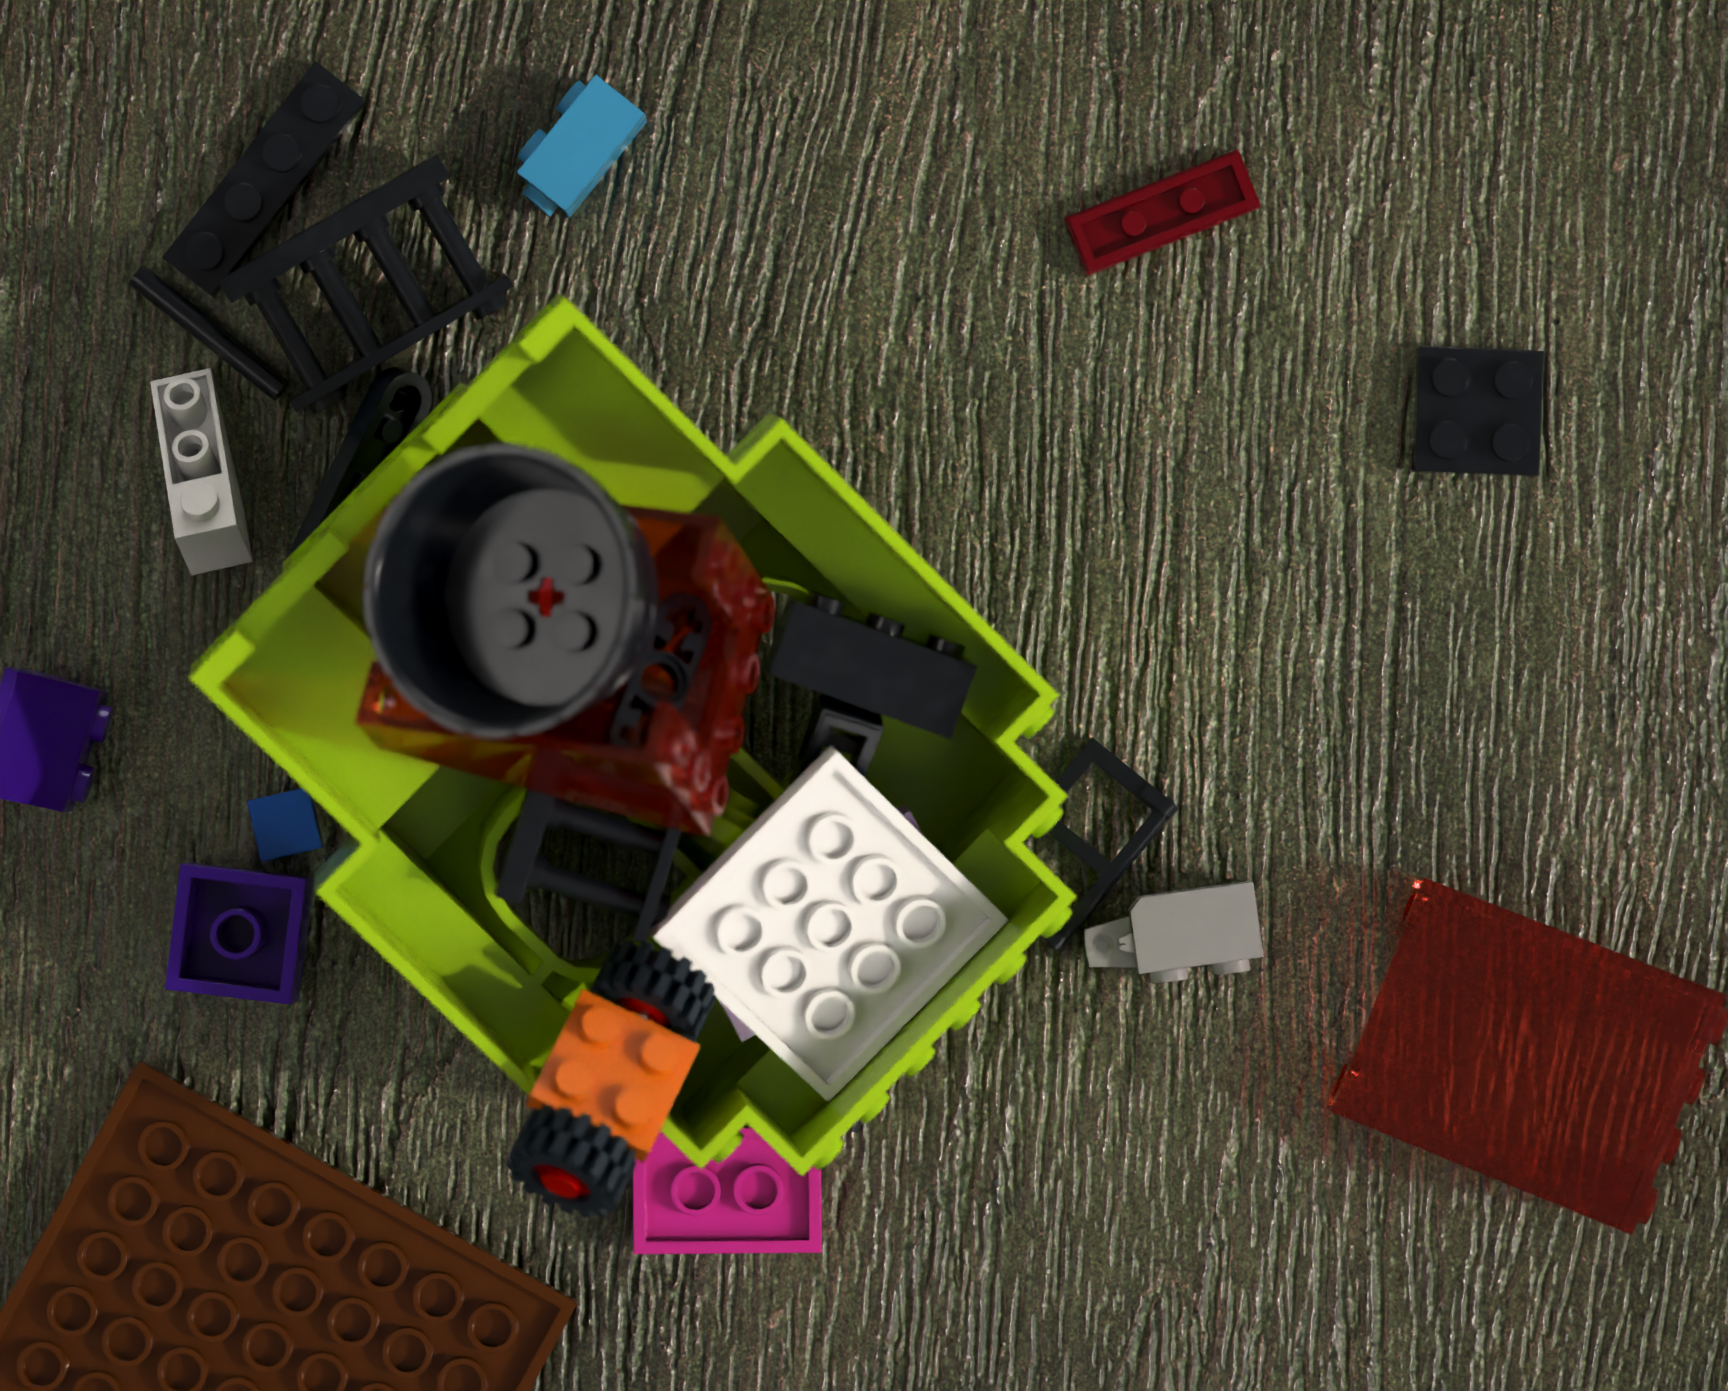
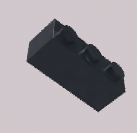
[763,590,978,739]

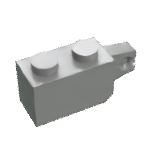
[1083,881,1264,984]

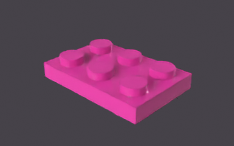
[633,1126,822,1254]

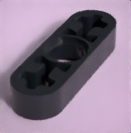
[601,592,713,774]

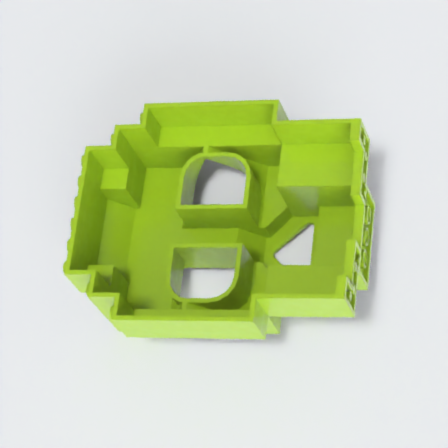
[189,294,1077,1176]

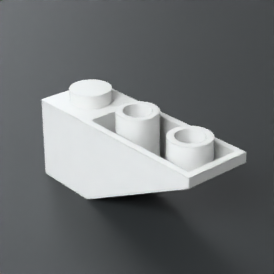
[150,368,252,576]

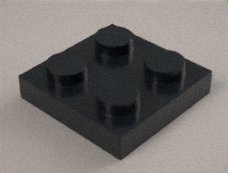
[1412,346,1544,477]

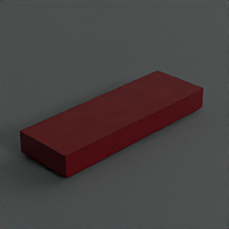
[1064,149,1261,278]

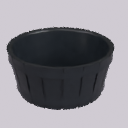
[363,443,658,738]

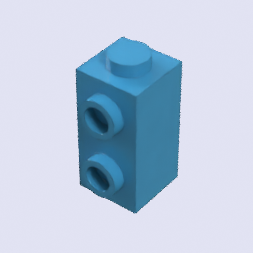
[517,74,647,218]

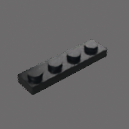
[162,61,367,298]

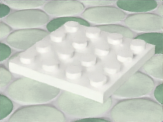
[649,745,1009,1102]

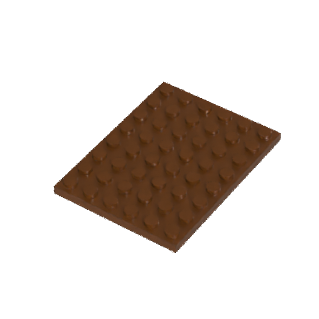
[0,1060,579,1391]

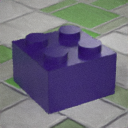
[165,862,314,1005]

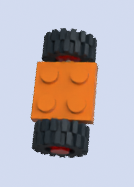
[506,940,716,1218]

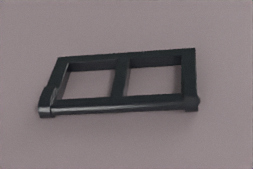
[1023,737,1179,953]

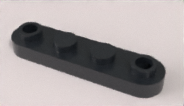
[285,367,432,560]

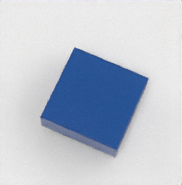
[247,788,324,862]

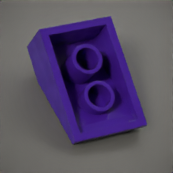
[0,667,113,812]

